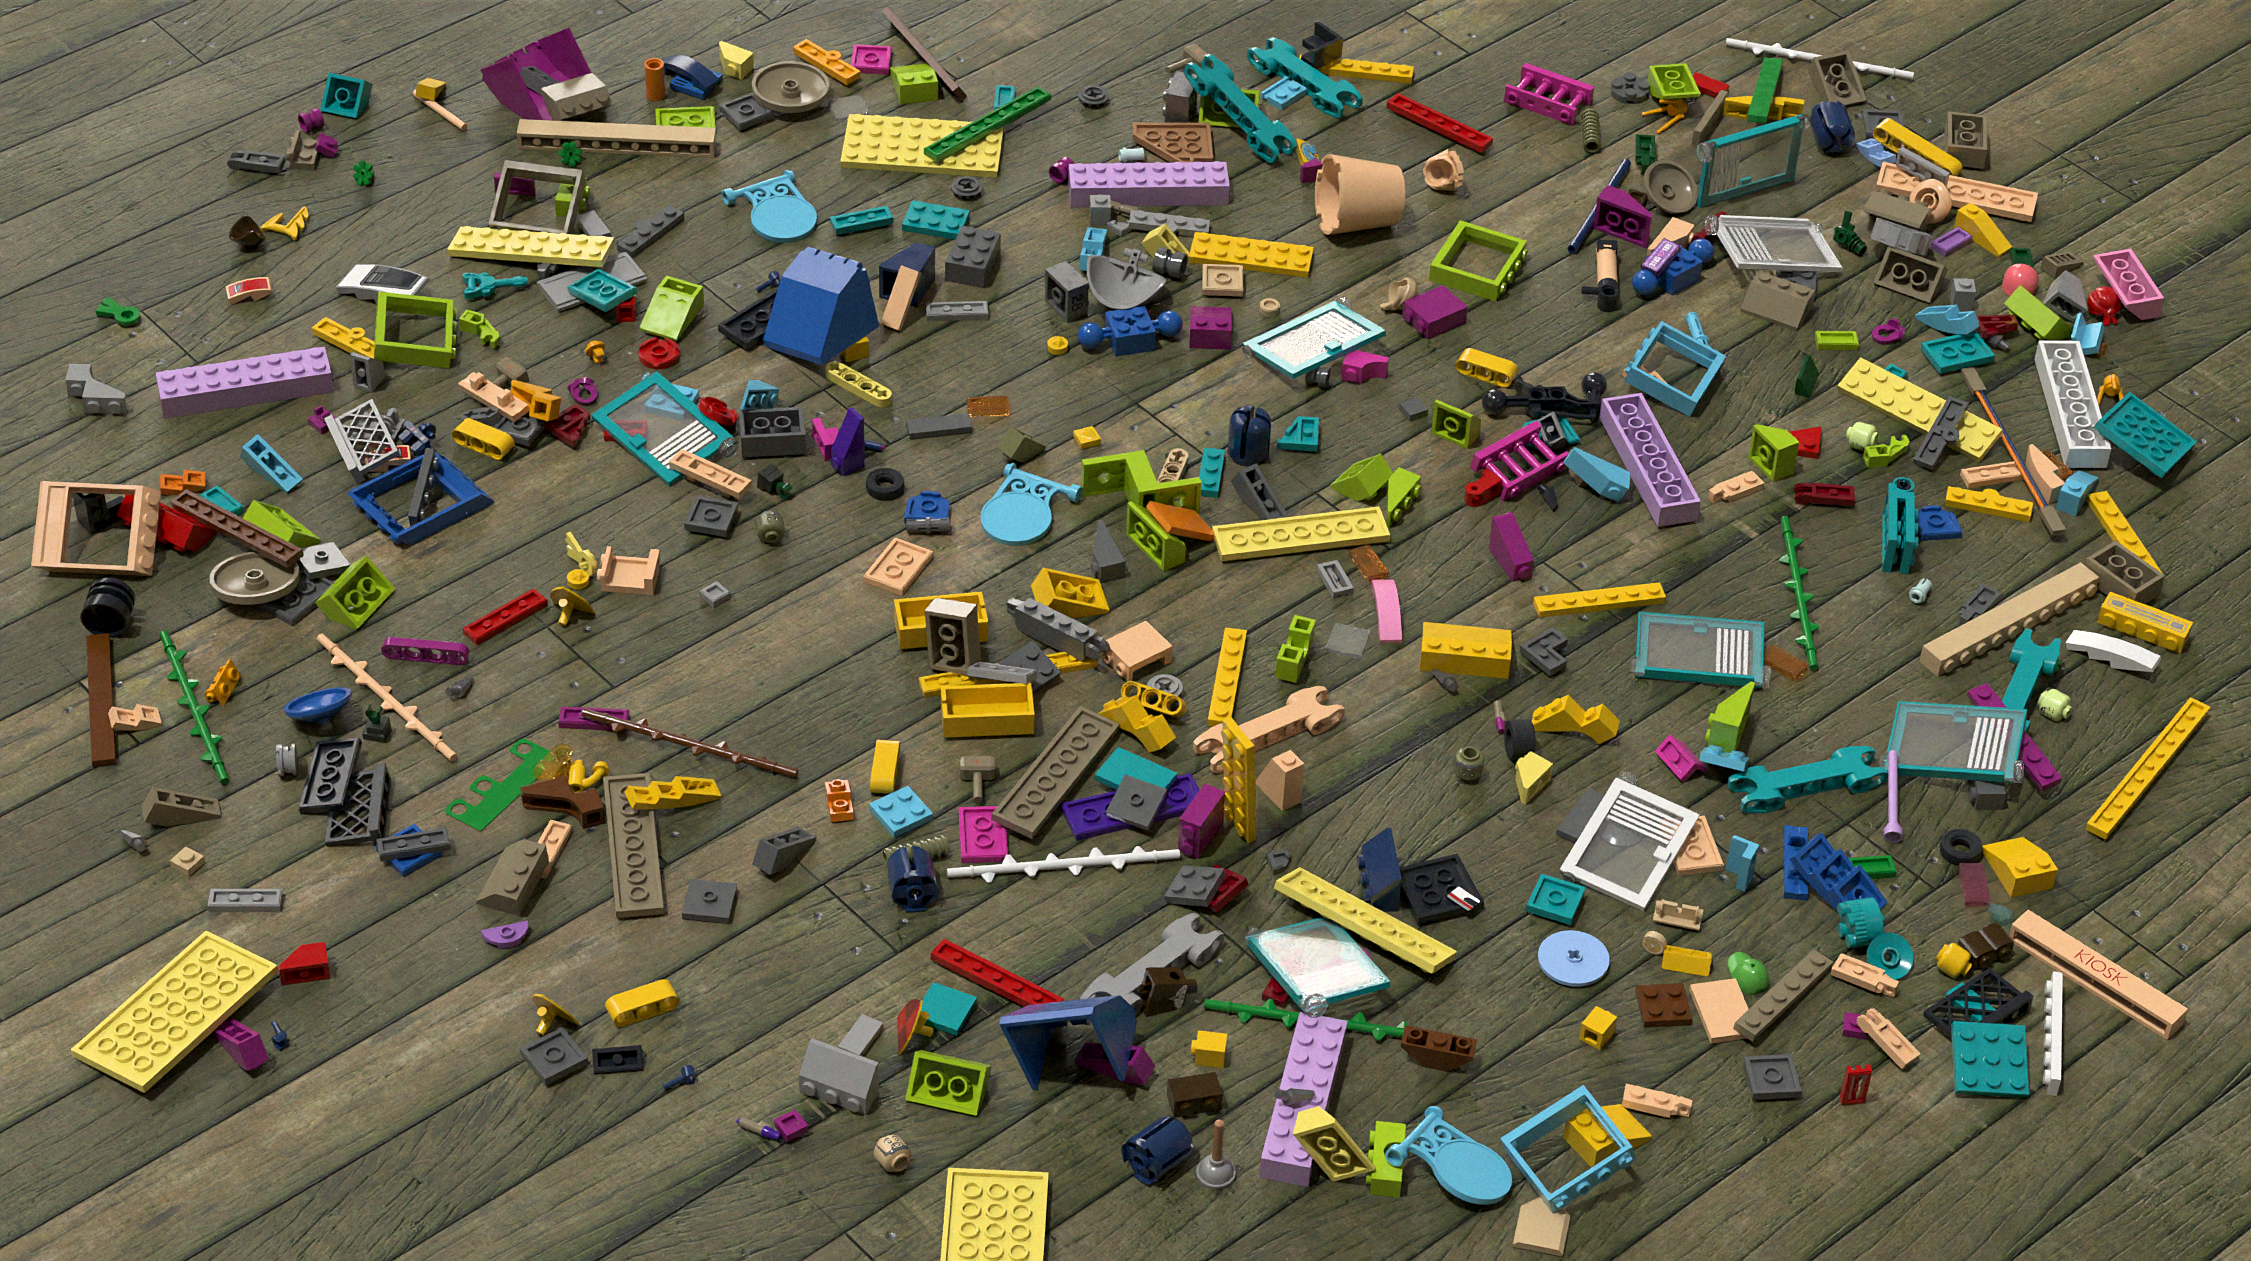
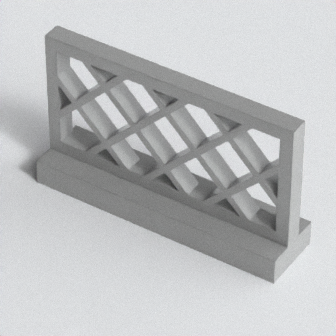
[324,399,400,484]

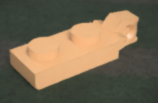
[1708,471,1765,504]
[1831,954,1899,997]
[1622,1084,1692,1118]

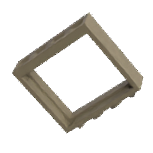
[489,160,586,235]

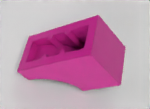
[1341,350,1389,384]

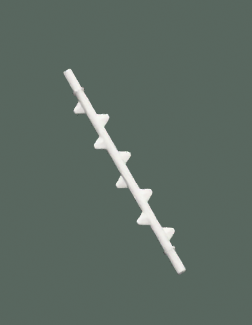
[1726,38,1914,80]
[947,846,1180,883]

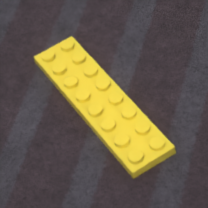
[447,226,615,267]
[1837,357,2002,462]
[1212,506,1390,561]
[1274,867,1457,974]

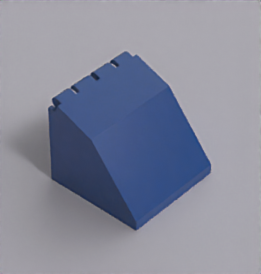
[763,247,880,365]
[999,995,1137,1090]

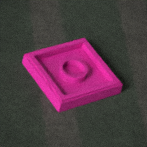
[851,45,892,75]

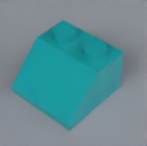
[320,73,373,119]

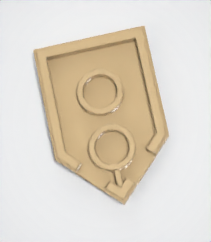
[1513,1192,1571,1257]

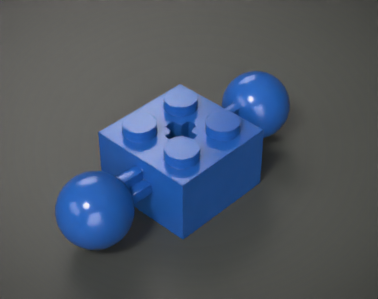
[1632,239,1714,295]
[1077,306,1183,357]

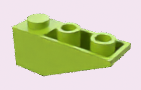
[1386,467,1422,528]

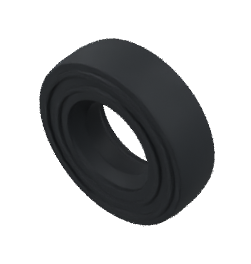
[866,468,904,501]
[1940,829,1982,866]

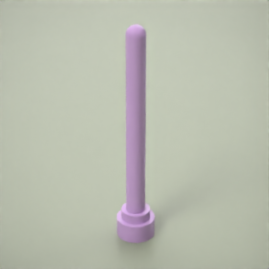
[1884,750,1903,843]

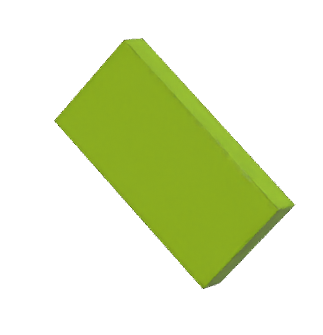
[1815,331,1859,350]

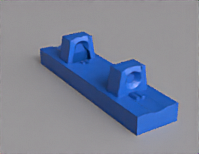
[1783,825,1808,901]

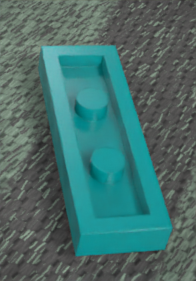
[830,206,893,235]
[1199,448,1225,498]

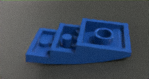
[1789,832,1887,912]

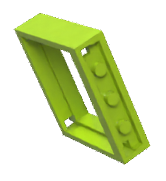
[1429,220,1528,301]
[374,291,457,368]

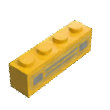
[2097,592,2193,654]

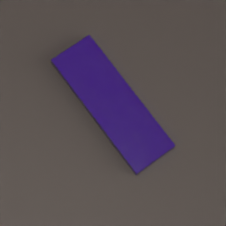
[1061,773,1199,841]

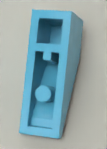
[240,434,303,493]
[1564,447,1630,503]
[2056,470,2099,517]

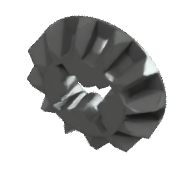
[1078,85,1109,107]
[951,176,983,199]

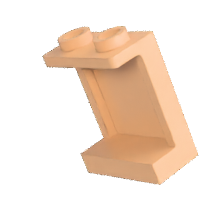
[597,546,660,595]
[1102,621,1173,682]

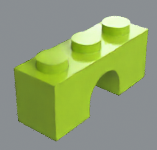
[1275,615,1316,683]
[1366,1121,1406,1198]

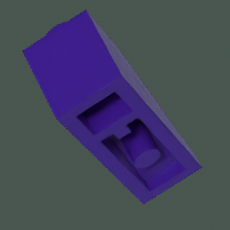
[830,407,865,476]

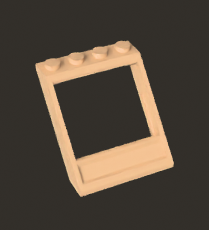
[31,481,161,576]

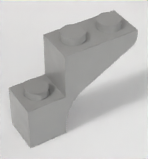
[65,364,128,414]

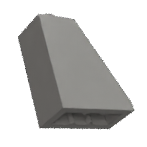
[2043,270,2088,323]

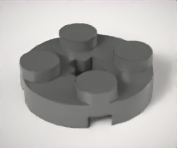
[1611,72,1650,104]

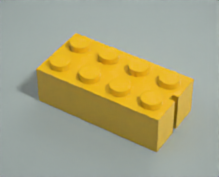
[894,592,988,649]
[941,683,1034,737]

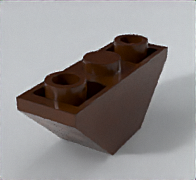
[1401,1025,1477,1072]

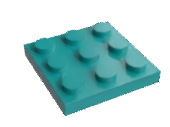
[1951,1021,2029,1098]

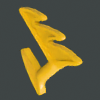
[261,206,309,240]

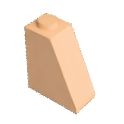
[1255,750,1304,811]

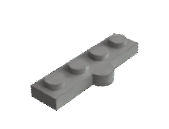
[1129,210,1210,237]

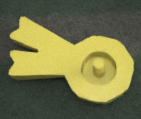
[565,532,597,576]

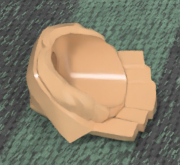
[1423,149,1464,191]

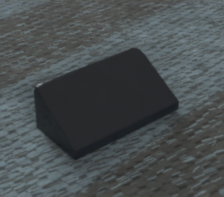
[1537,411,1571,450]
[592,1045,643,1074]

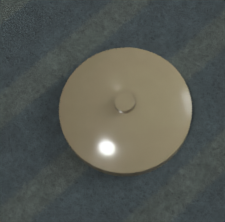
[752,61,829,113]
[209,551,300,605]

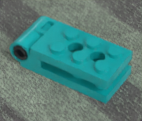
[1882,477,1918,574]

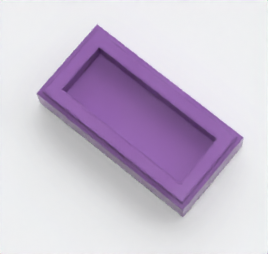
[1930,227,1973,257]

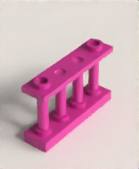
[1504,63,1595,126]
[1470,420,1569,501]

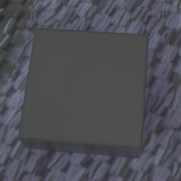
[1399,397,1428,422]

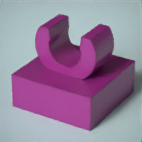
[308,405,336,434]

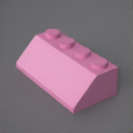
[2093,249,2164,320]

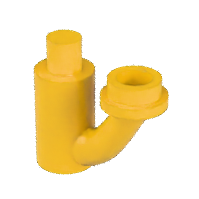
[568,760,610,794]

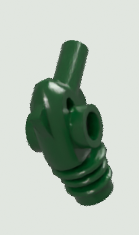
[1833,211,1867,255]

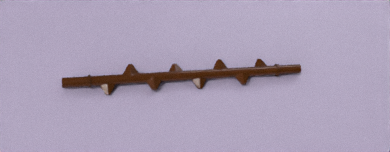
[581,708,799,778]

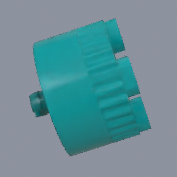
[1837,897,1885,948]

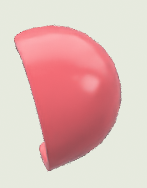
[2002,264,2039,296]

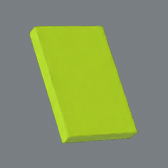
[655,106,716,128]

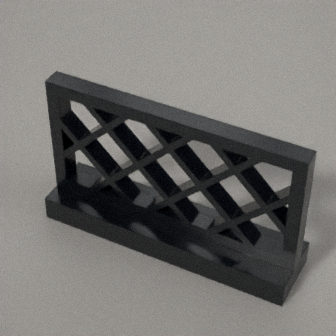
[325,763,391,847]
[1923,968,2034,1039]

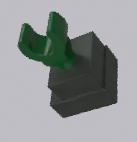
[757,463,792,500]
[362,704,392,743]

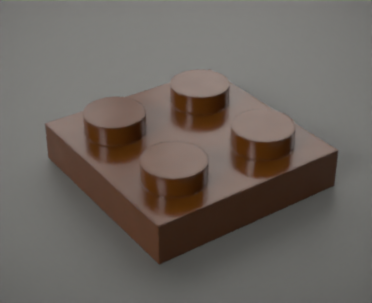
[1635,983,1692,1028]

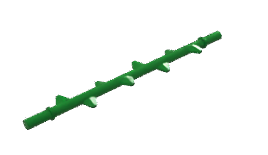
[1779,516,1819,671]
[159,630,230,785]
[1204,999,1408,1041]

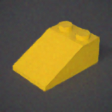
[1031,568,1110,619]
[1982,837,2058,898]
[1563,1104,1652,1168]

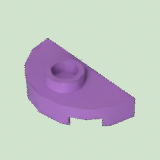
[481,920,529,949]

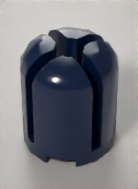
[1809,101,1855,154]
[1227,405,1272,467]
[887,846,939,913]
[1121,1116,1193,1185]

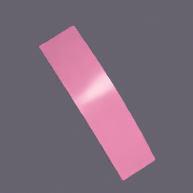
[1371,580,1402,643]

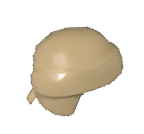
[1380,277,1419,311]

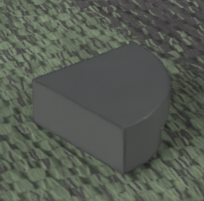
[1266,849,1290,875]

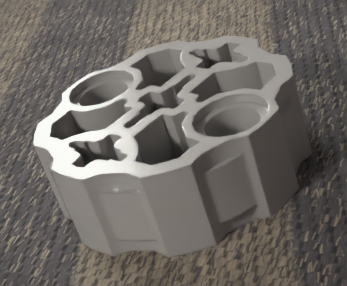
[1870,218,1932,256]

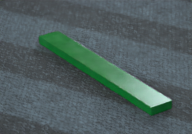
[1747,58,1783,123]
[924,86,1052,163]

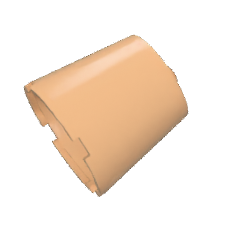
[1315,154,1405,235]

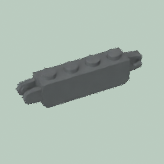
[1007,598,1111,661]

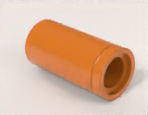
[644,58,665,101]

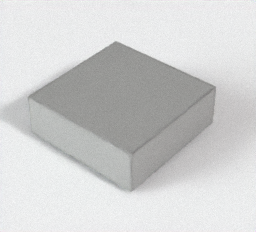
[700,581,731,608]

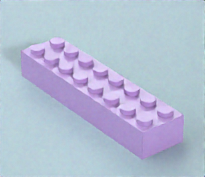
[1068,161,1229,207]
[156,347,333,419]
[1599,393,1701,527]
[1259,1012,1348,1187]

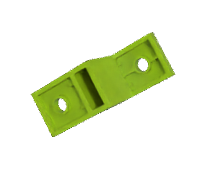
[1081,450,1202,515]

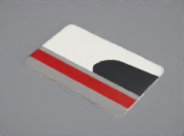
[1447,887,1480,911]

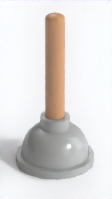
[1196,1119,1236,1190]

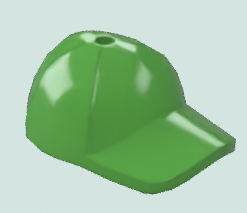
[1727,952,1769,994]

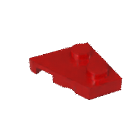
[1788,427,1822,459]

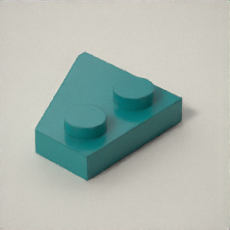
[1277,416,1319,451]

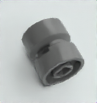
[1152,247,1188,279]

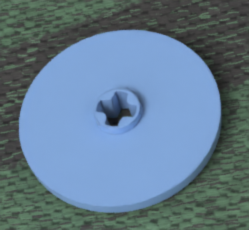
[1538,930,1610,987]

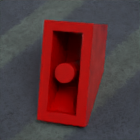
[279,942,330,986]

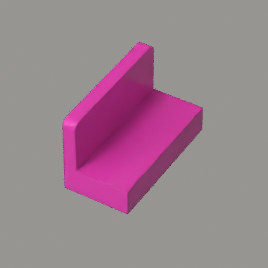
[812,418,839,462]
[1655,735,1708,782]

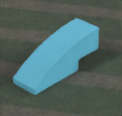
[1079,227,1107,271]
[1915,305,1980,334]

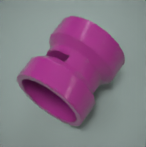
[298,108,325,133]
[1048,157,1074,183]

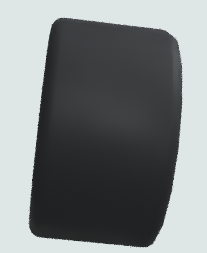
[1504,719,1536,760]

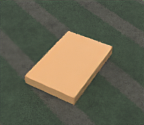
[863,538,933,596]
[1660,816,1724,876]
[1689,978,1749,1044]

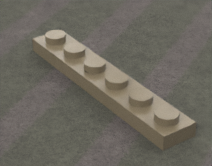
[1733,949,1833,1041]

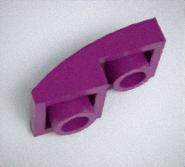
[1300,154,1335,183]

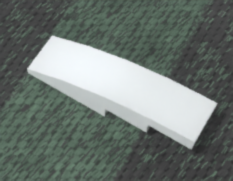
[2066,630,2161,672]

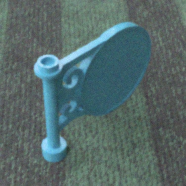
[722,170,817,243]
[981,463,1083,546]
[1385,1106,1512,1205]

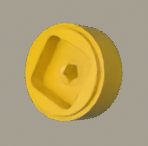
[1047,336,1068,355]
[567,569,589,590]

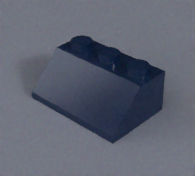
[1357,828,1401,912]

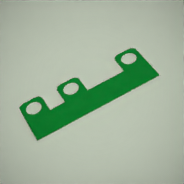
[444,738,560,831]

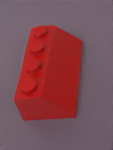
[117,495,217,553]

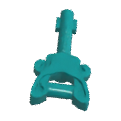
[462,272,528,299]

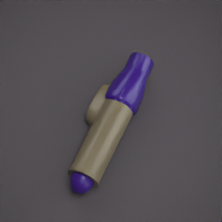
[736,1117,782,1141]

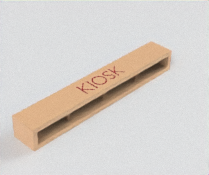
[2009,910,2188,1040]

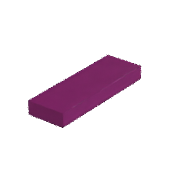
[558,706,630,731]

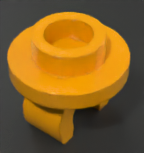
[585,341,605,364]

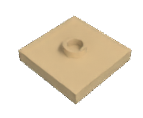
[1202,264,1243,296]

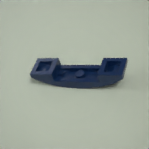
[662,55,720,91]

